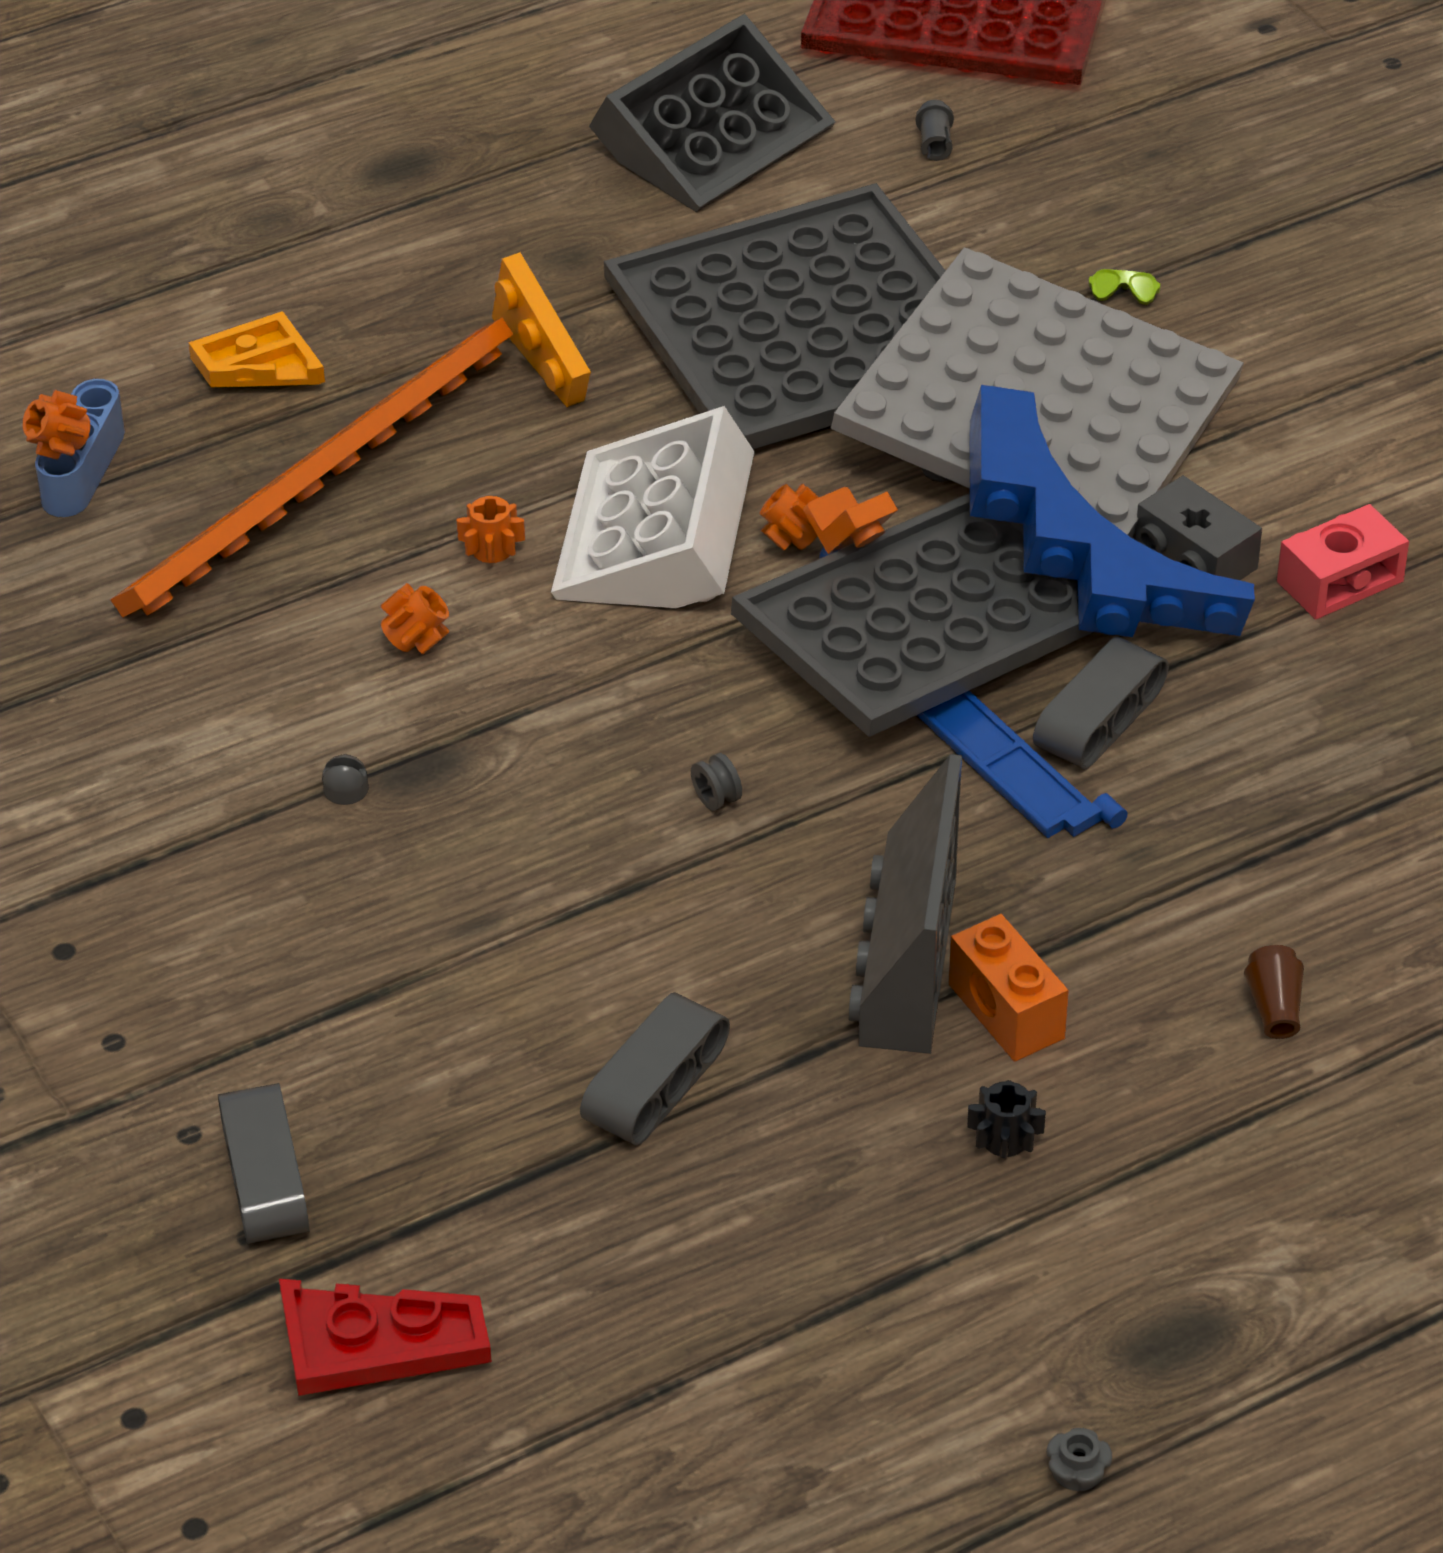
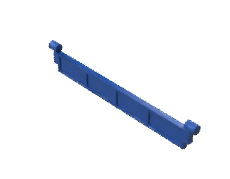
[819,547,1128,838]

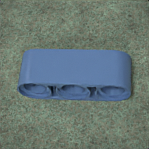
[35,379,125,517]

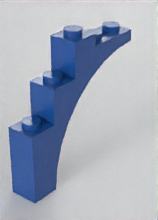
[970,385,1255,637]

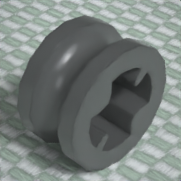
[691,753,742,811]

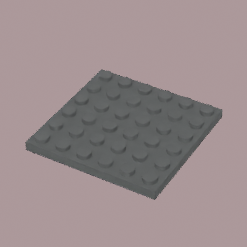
[604,183,946,449]

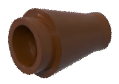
[1244,945,1304,1039]

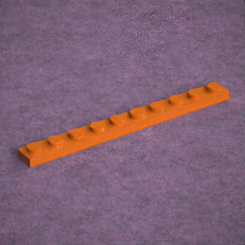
[110,317,513,618]

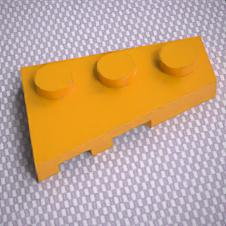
[492,252,591,407]

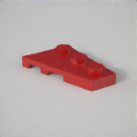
[279,1279,492,1396]

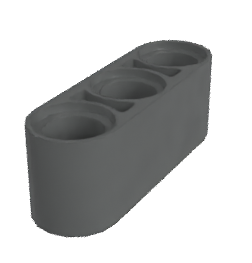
[1033,637,1169,769]
[580,992,730,1146]
[218,1083,310,1244]

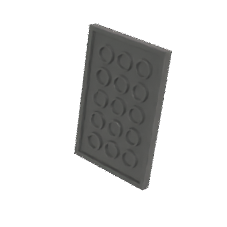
[731,493,1093,737]

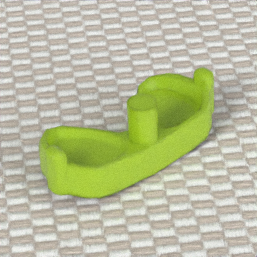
[1089,269,1160,305]

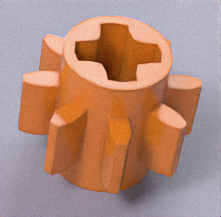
[23,390,90,460]
[760,484,819,551]
[457,496,525,563]
[381,583,449,654]

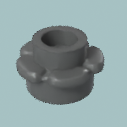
[1046,1428,1112,1491]

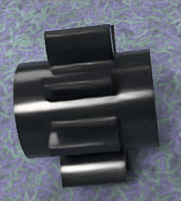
[967,1080,1046,1158]

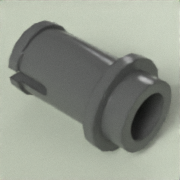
[915,100,954,161]

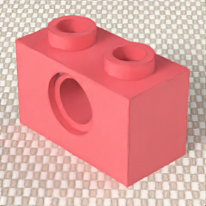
[1277,504,1409,620]

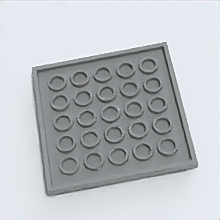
[831,247,1244,538]

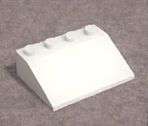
[551,406,754,608]

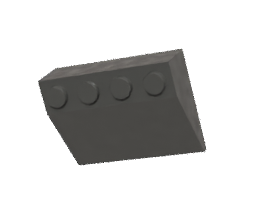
[589,13,836,212]
[849,754,962,1054]

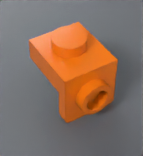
[803,487,898,554]

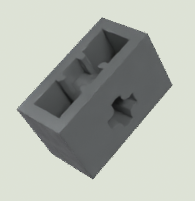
[1135,475,1262,580]

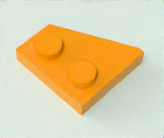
[188,311,325,387]

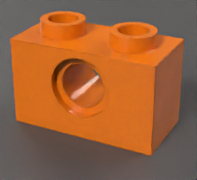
[949,913,1069,1062]

